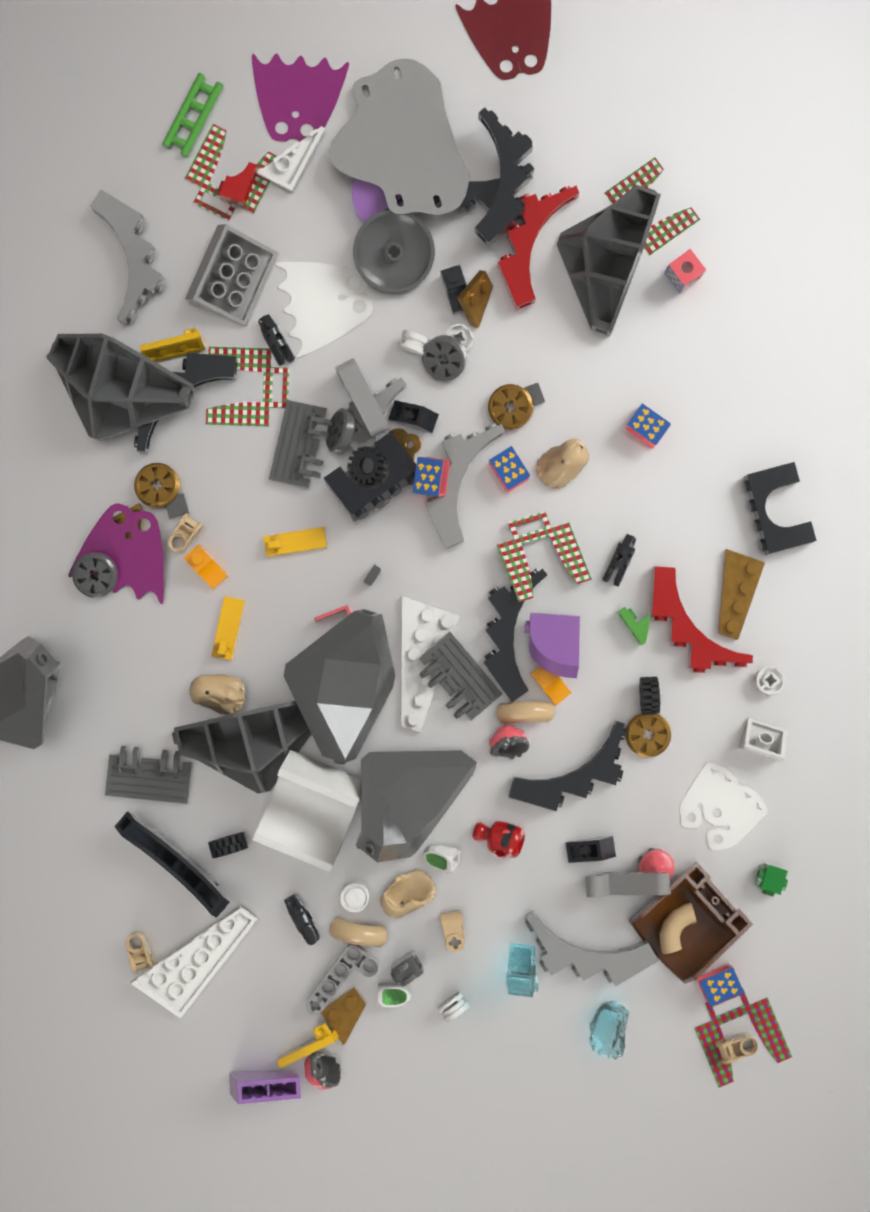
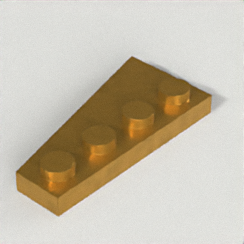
[718,549,765,640]

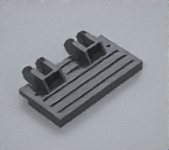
[269,400,333,488]
[419,631,502,721]
[105,745,192,804]

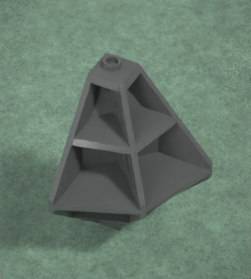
[557,185,661,336]
[46,333,196,441]
[283,609,395,765]
[0,636,60,749]
[172,701,312,794]
[356,750,477,863]

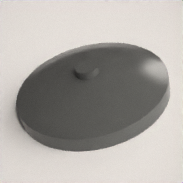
[353,210,435,293]

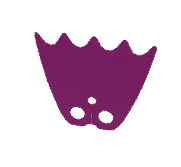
[252,53,349,142]
[68,503,164,604]

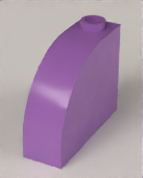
[352,178,403,224]
[525,613,580,678]
[229,1071,301,1104]

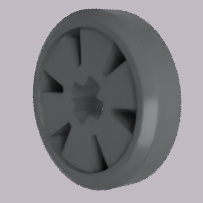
[422,335,467,381]
[326,408,355,454]
[72,552,119,598]

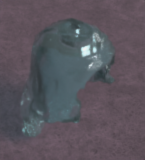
[590,1000,629,1060]

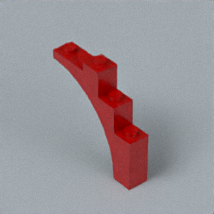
[497,185,580,311]
[650,566,753,673]

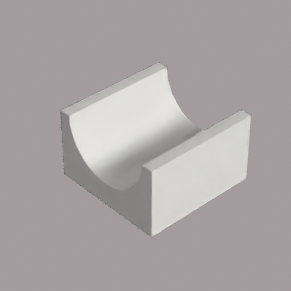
[252,750,361,872]

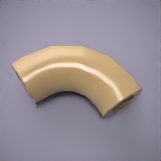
[496,701,555,724]
[659,903,697,954]
[329,918,387,947]

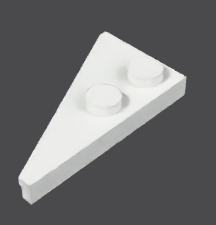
[257,126,325,192]

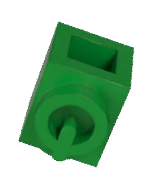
[755,863,788,897]

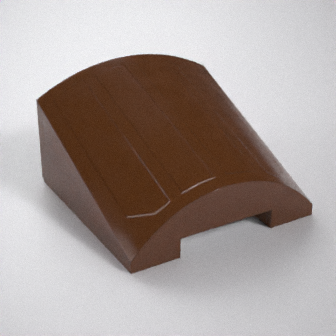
[629,861,753,984]

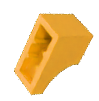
[184,544,228,590]
[530,666,572,706]

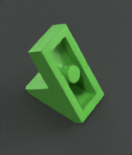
[617,607,651,645]

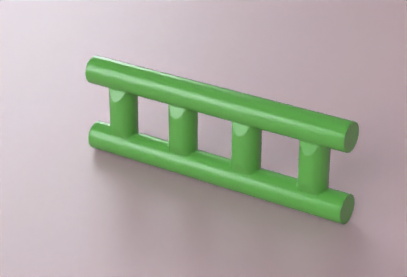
[162,73,224,157]

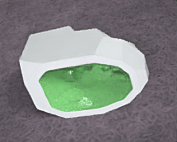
[424,845,461,873]
[378,984,411,1008]

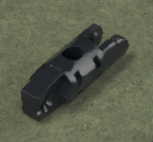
[258,314,295,366]
[602,534,637,587]
[284,893,320,945]

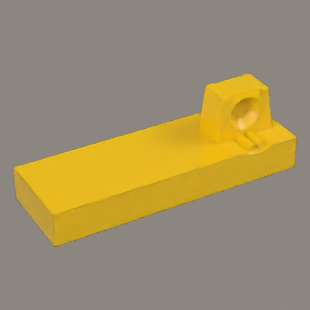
[140,328,205,362]
[263,527,327,557]
[211,596,245,661]
[277,1023,339,1068]

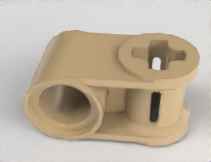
[168,513,204,553]
[440,911,465,952]
[125,931,154,974]
[715,1033,758,1064]

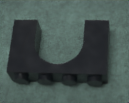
[324,432,416,522]
[742,462,817,555]

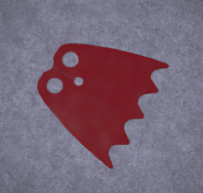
[455,0,551,80]

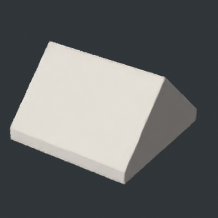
[738,717,787,762]

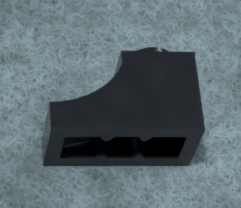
[440,264,467,314]
[388,400,439,433]
[565,836,616,863]

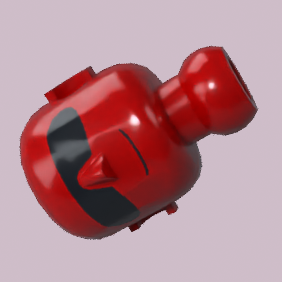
[472,821,525,858]

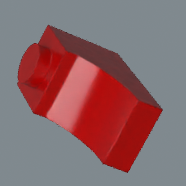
[218,162,258,208]

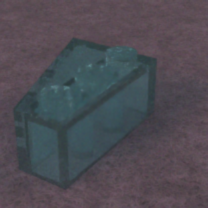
[505,943,539,997]

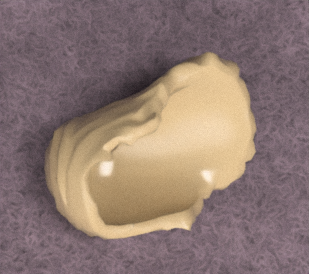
[536,439,589,489]
[189,674,245,715]
[380,869,436,919]

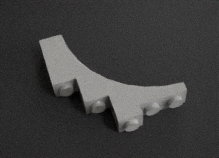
[90,190,165,326]
[345,377,406,513]
[425,423,505,550]
[525,910,659,986]

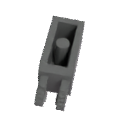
[390,950,424,987]

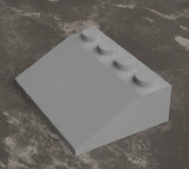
[185,224,278,326]

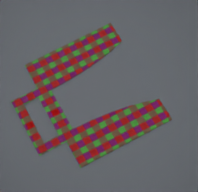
[694,987,792,1088]

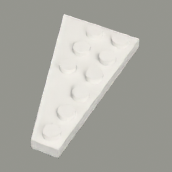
[401,596,460,733]
[130,906,257,1019]

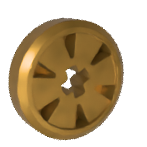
[488,384,534,429]
[134,463,180,508]
[625,713,671,757]

